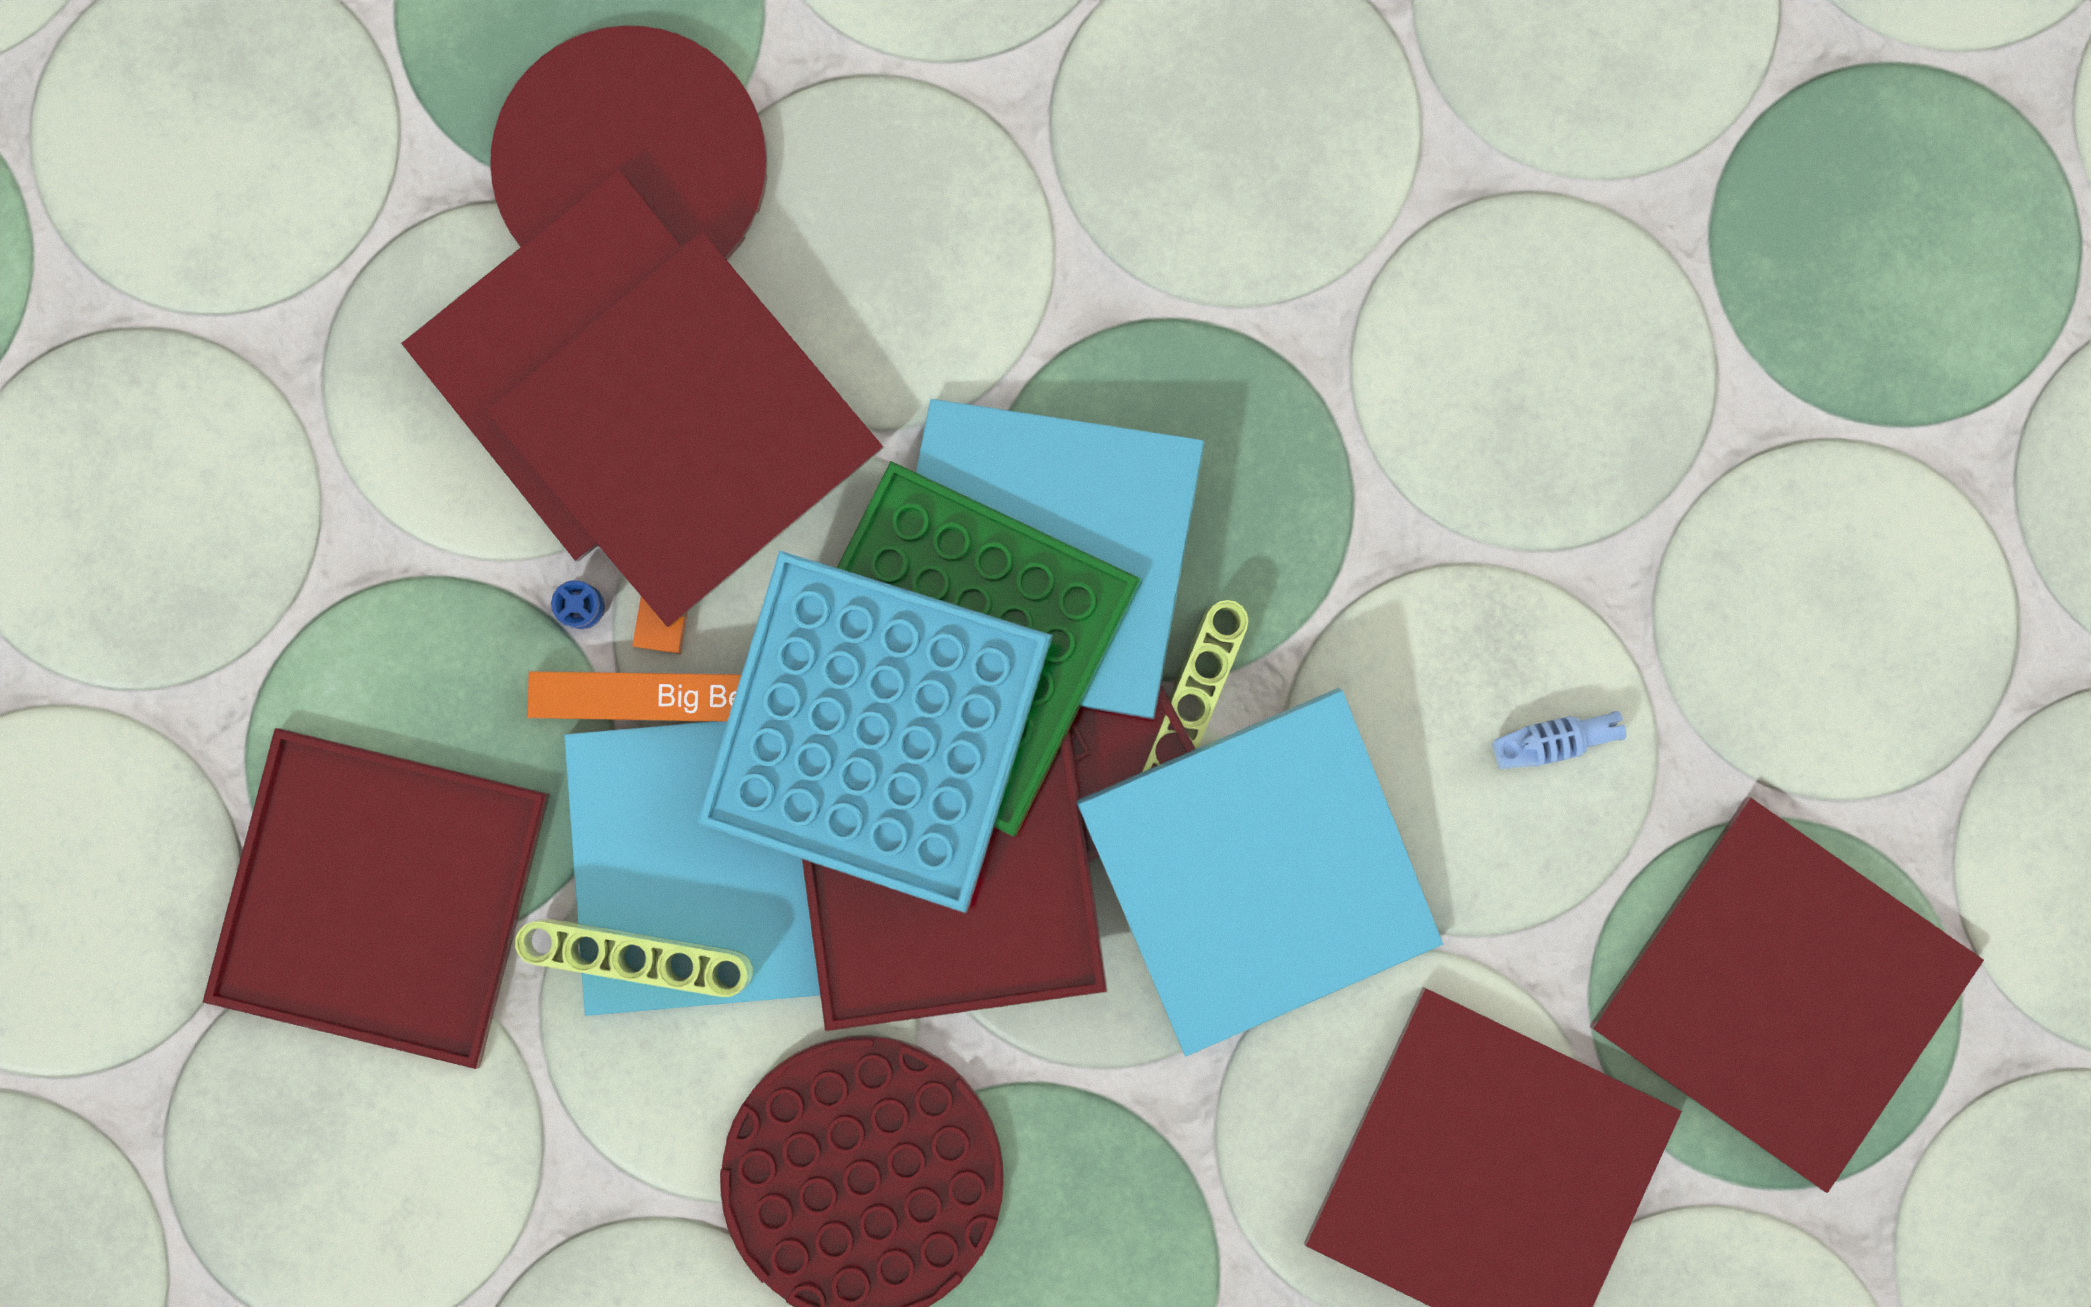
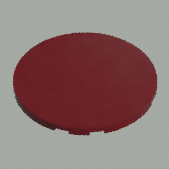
[490,25,767,260]
[720,1035,1004,1307]

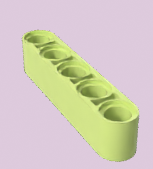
[1142,600,1248,772]
[515,919,753,997]

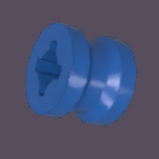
[551,580,605,630]

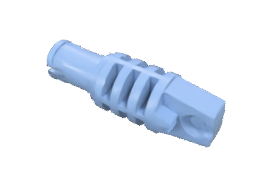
[1492,711,1626,769]

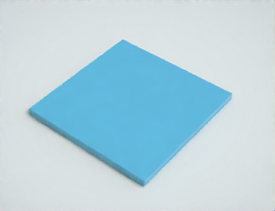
[916,399,1205,719]
[697,550,1053,913]
[1076,688,1444,1057]
[564,721,820,1016]

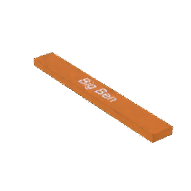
[527,671,742,722]

